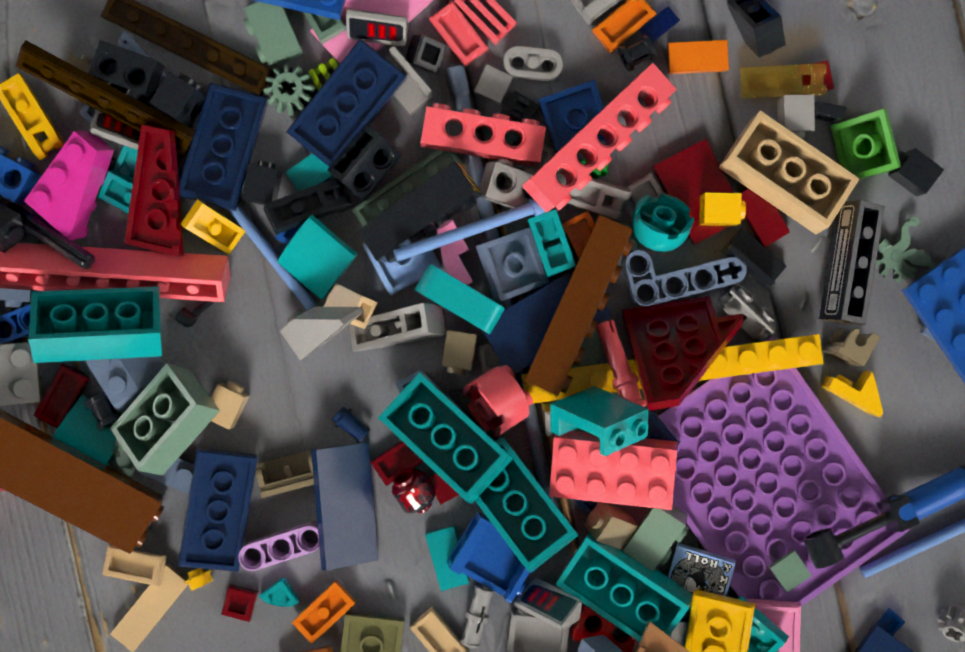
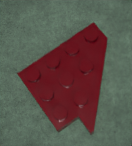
[622,296,743,411]

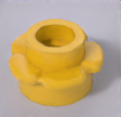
[184,568,214,591]

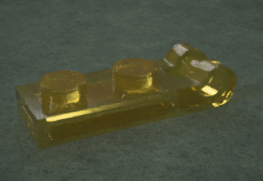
[741,64,827,99]

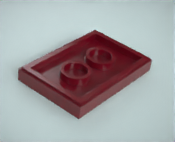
[652,139,747,245]

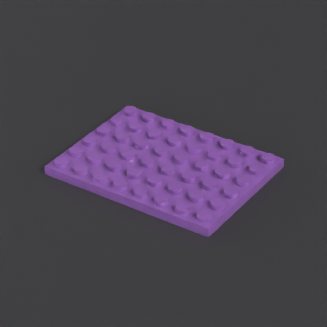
[657,335,910,607]

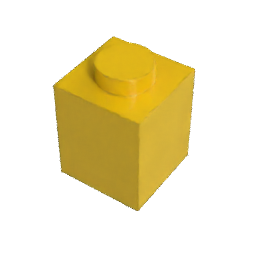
[699,192,746,226]

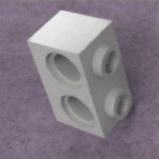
[479,158,537,209]

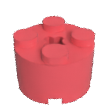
[463,365,533,437]

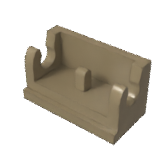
[822,328,880,366]
[255,448,315,498]

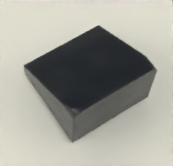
[405,34,447,74]

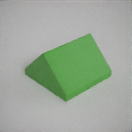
[830,108,901,179]

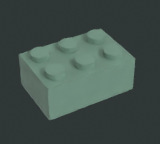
[110,363,220,475]

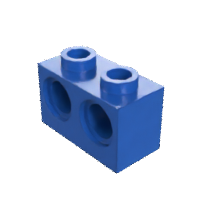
[0,146,42,205]

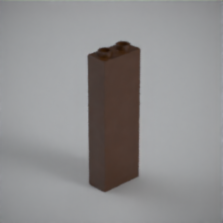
[0,409,164,554]

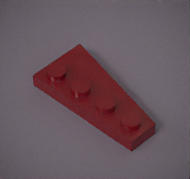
[124,125,184,256]

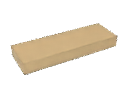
[110,563,188,652]

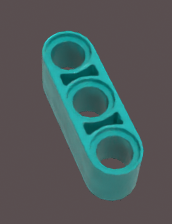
[414,264,505,334]

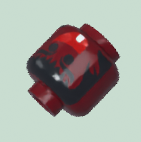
[392,469,436,514]

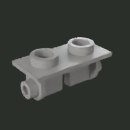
[718,284,776,342]

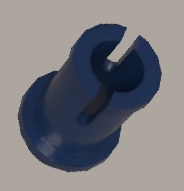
[332,406,370,443]

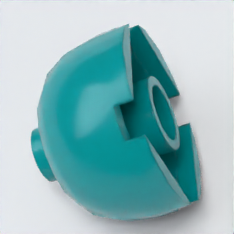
[632,194,694,252]

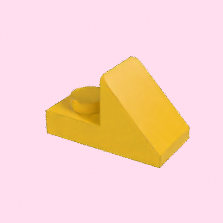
[180,199,245,255]
[821,370,883,417]

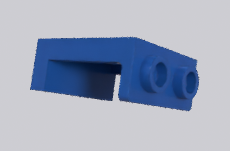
[446,511,537,603]

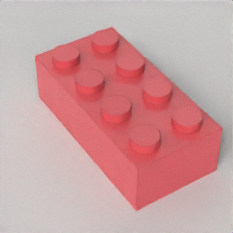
[549,431,678,510]

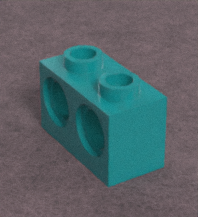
[527,209,576,278]

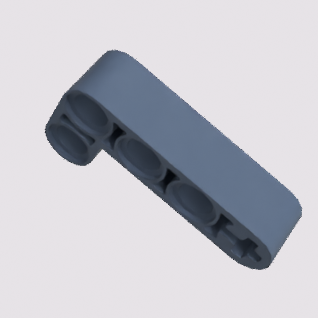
[622,250,747,306]

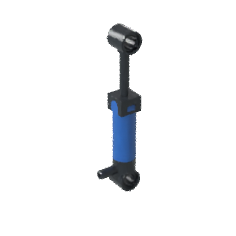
[803,465,965,569]

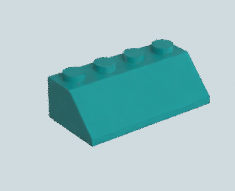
[555,532,693,642]

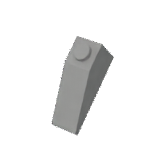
[349,303,446,352]
[280,307,364,360]

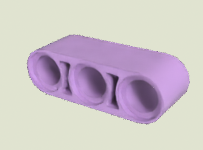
[238,521,319,571]

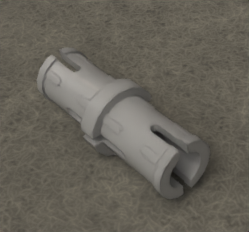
[460,585,494,649]

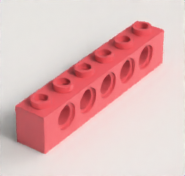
[522,63,677,213]

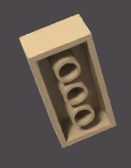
[718,110,860,235]

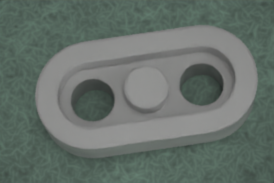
[503,46,563,81]

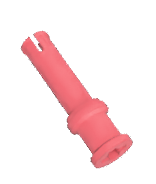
[596,320,647,407]

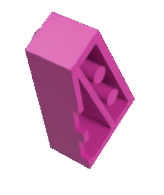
[24,131,114,240]

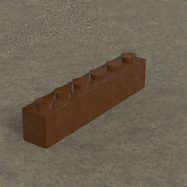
[524,215,634,398]

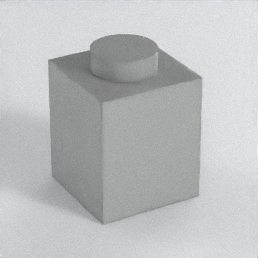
[777,95,815,139]

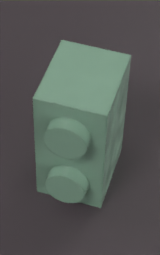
[243,2,305,69]
[623,505,689,571]

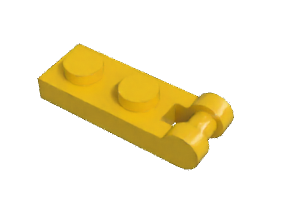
[0,73,66,161]

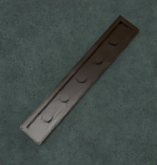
[101,0,274,96]
[16,40,195,155]

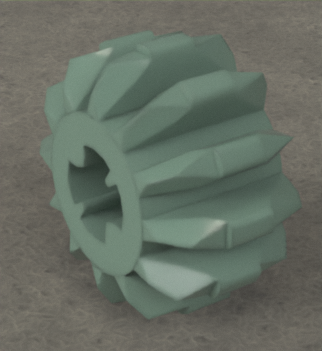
[263,64,315,116]

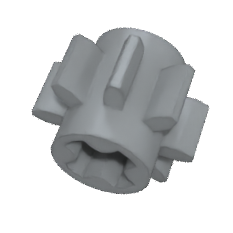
[938,604,965,642]

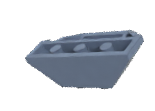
[85,356,165,414]

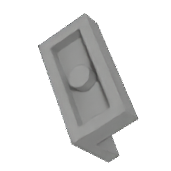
[385,45,433,116]

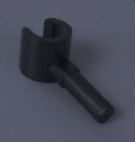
[175,301,214,327]

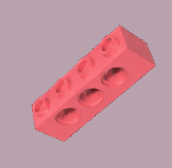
[420,103,546,167]

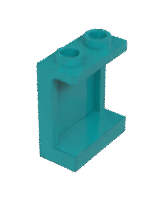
[551,386,649,456]

